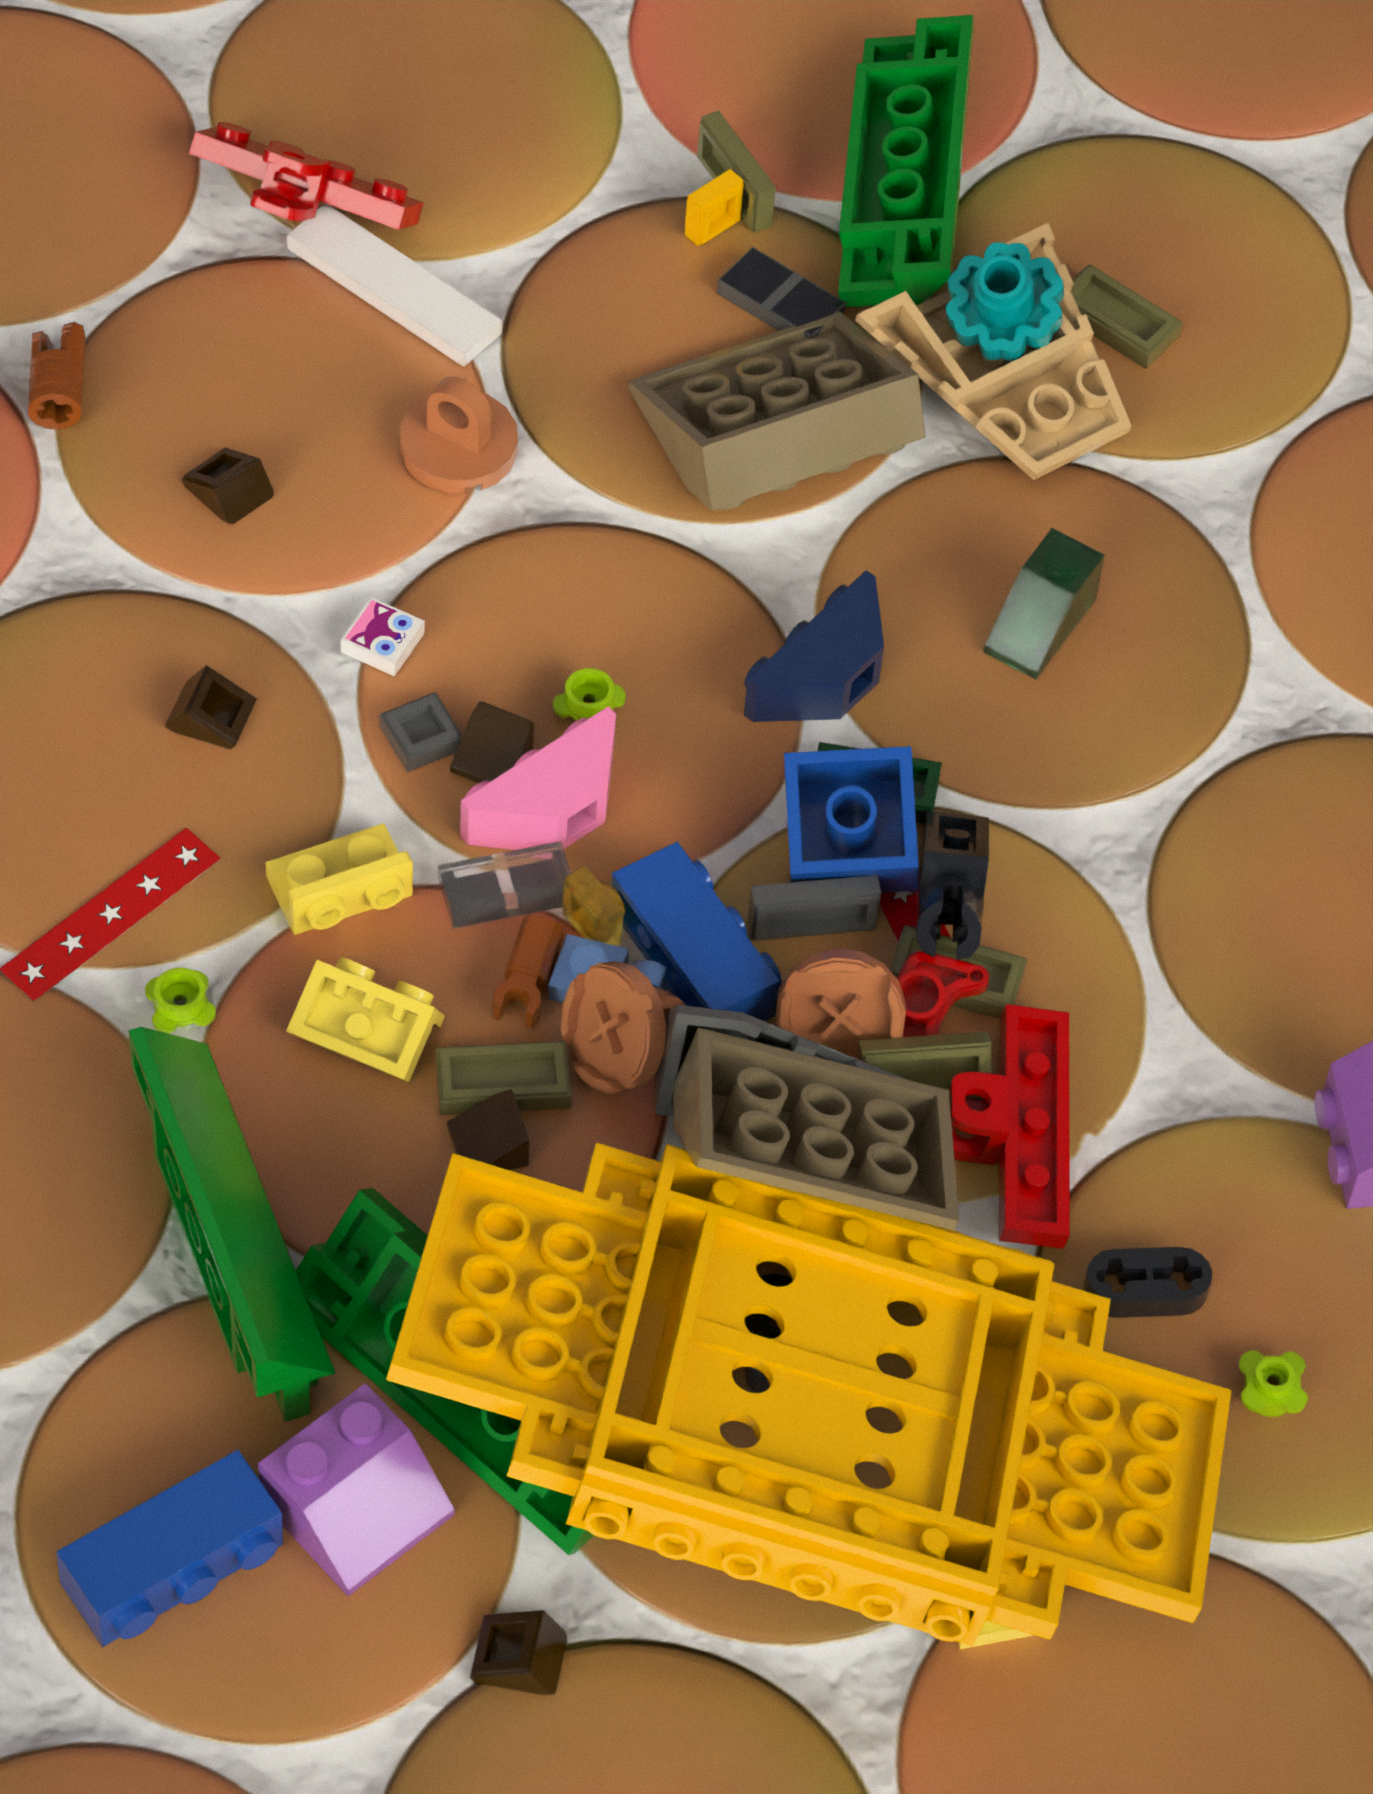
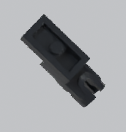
[916,810,989,960]

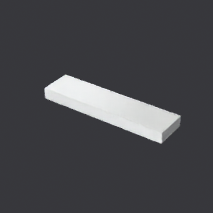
[287,203,502,367]

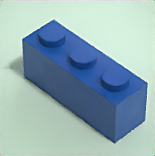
[610,841,782,1021]
[56,1450,283,1647]

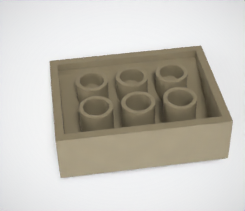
[628,311,926,511]
[673,1027,959,1231]

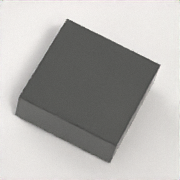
[380,692,462,772]

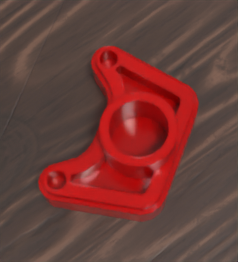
[897,951,989,1037]

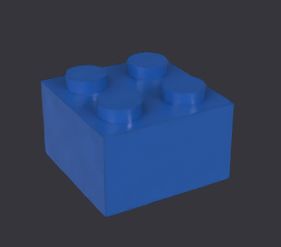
[784,746,919,893]

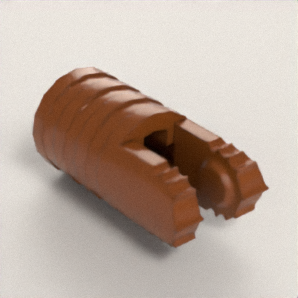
[28,322,86,430]

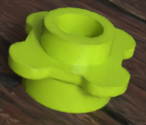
[553,668,626,721]
[145,968,216,1033]
[1238,1350,1308,1417]

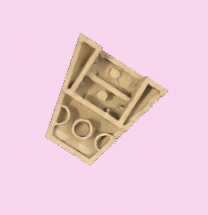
[855,222,1132,480]

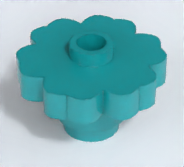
[946,242,1064,361]

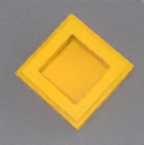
[684,169,744,247]

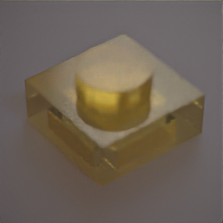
[562,866,625,946]

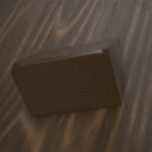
[181,447,274,524]
[165,665,257,749]
[450,701,534,783]
[447,1089,530,1170]
[470,1610,567,1695]

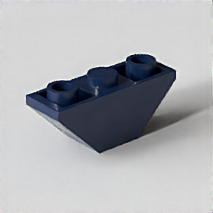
[744,570,884,722]

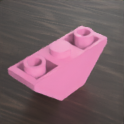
[460,706,616,854]

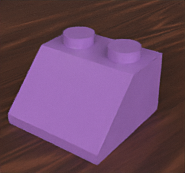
[1315,1041,1373,1209]
[258,1383,455,1596]

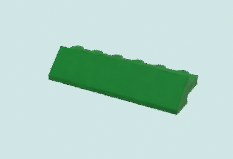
[838,15,974,307]
[128,1026,336,1422]
[296,1188,594,1555]

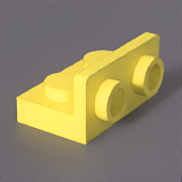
[265,823,413,935]
[286,957,445,1083]

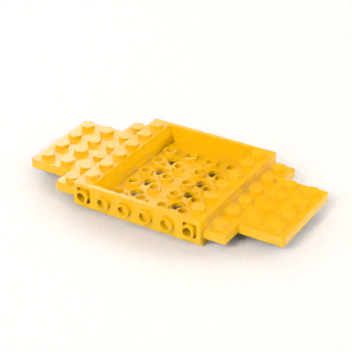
[386,1142,1231,1646]

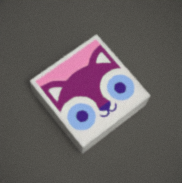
[341,597,425,677]

